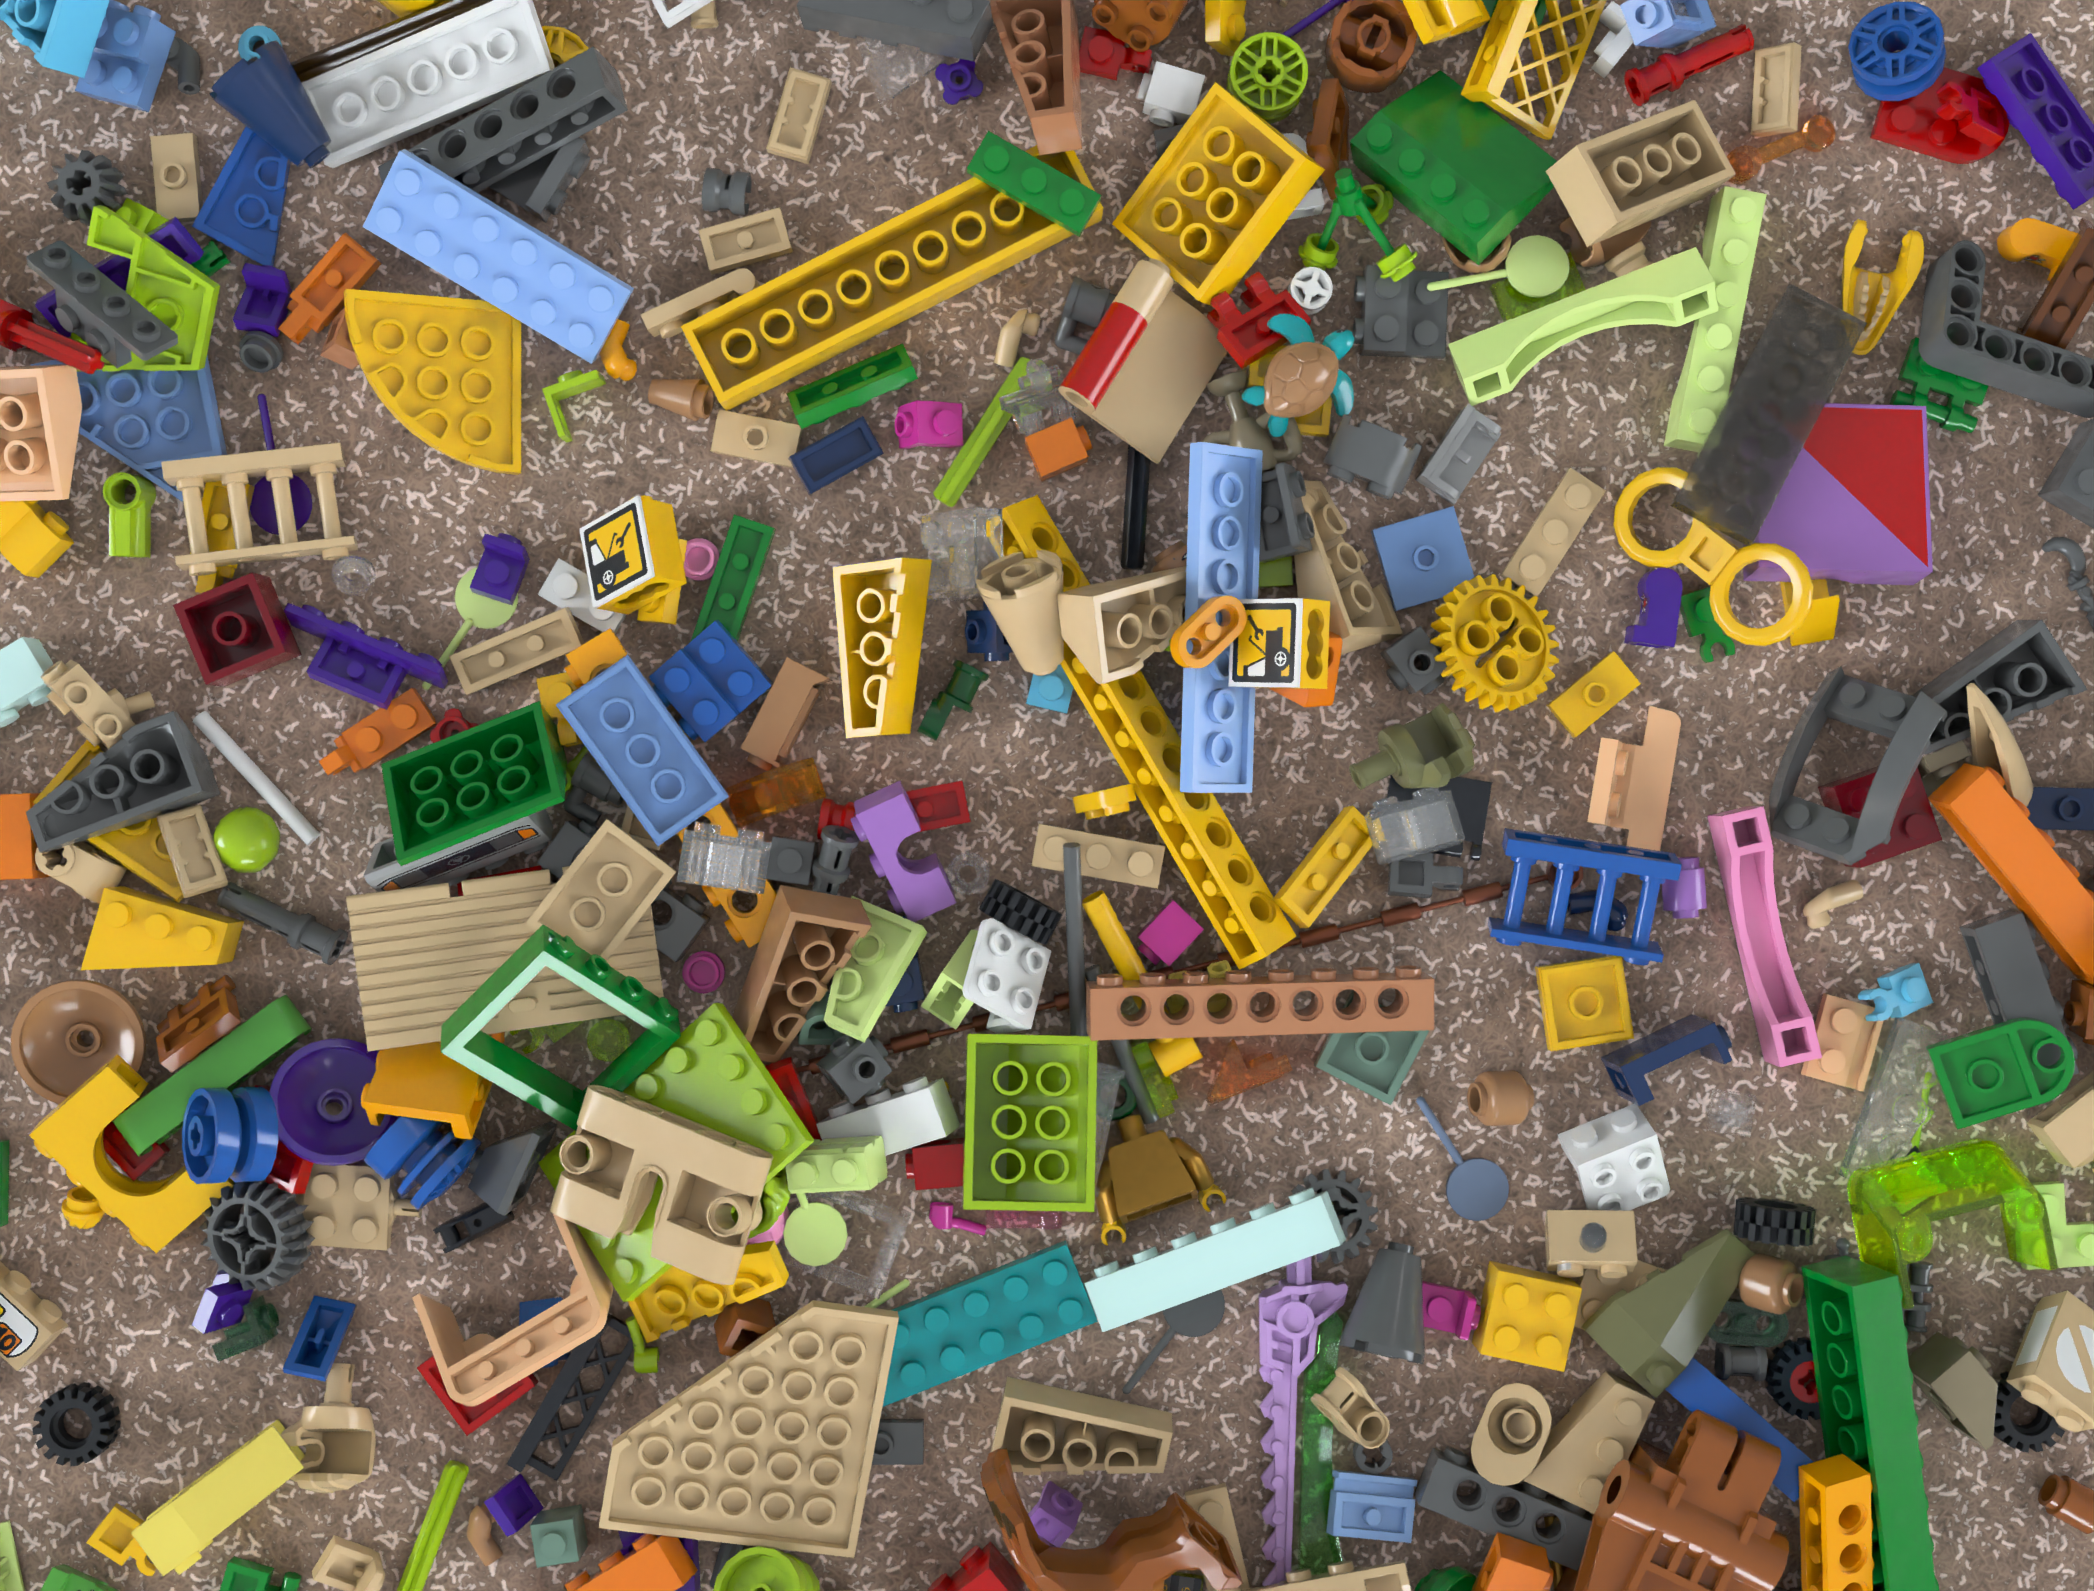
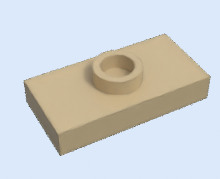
[1751,42,1802,137]
[766,67,832,164]
[150,133,203,222]
[710,409,802,468]
[157,804,228,898]

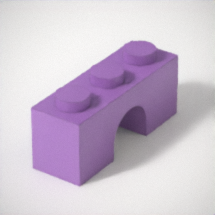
[851,781,957,922]

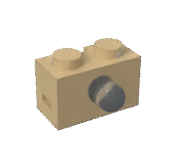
[1544,1210,1638,1278]

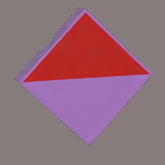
[1740,401,1933,585]

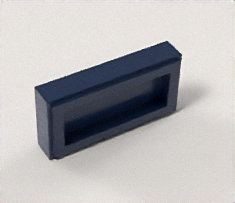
[788,416,884,495]

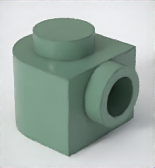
[797,991,843,1045]

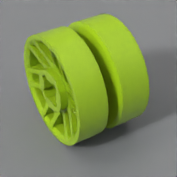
[1226,32,1308,124]

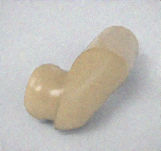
[994,309,1041,367]

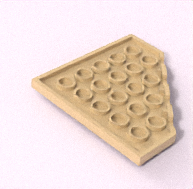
[599,1300,899,1558]

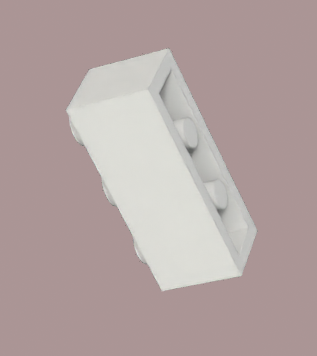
[816,1076,960,1156]

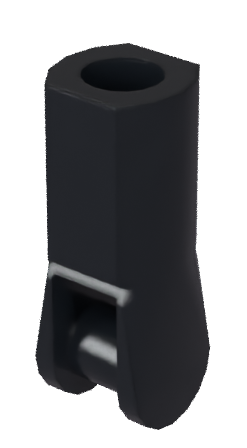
[433,1202,515,1253]

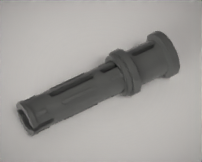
[812,825,859,895]
[217,882,348,965]

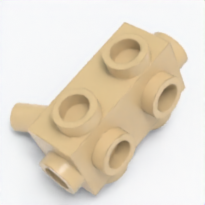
[41,660,155,749]

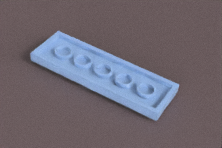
[363,149,634,364]

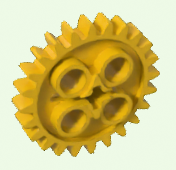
[1430,574,1559,712]

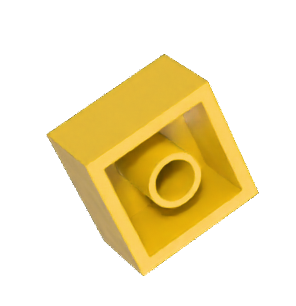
[1472,1261,1582,1372]

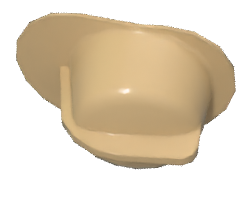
[1471,1383,1552,1486]

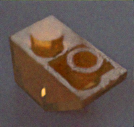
[725,757,827,828]

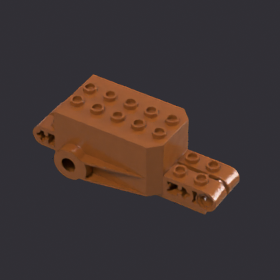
[1555,1409,1789,1591]

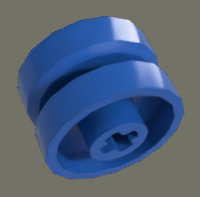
[182,1087,278,1184]

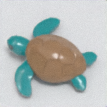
[1242,314,1354,437]

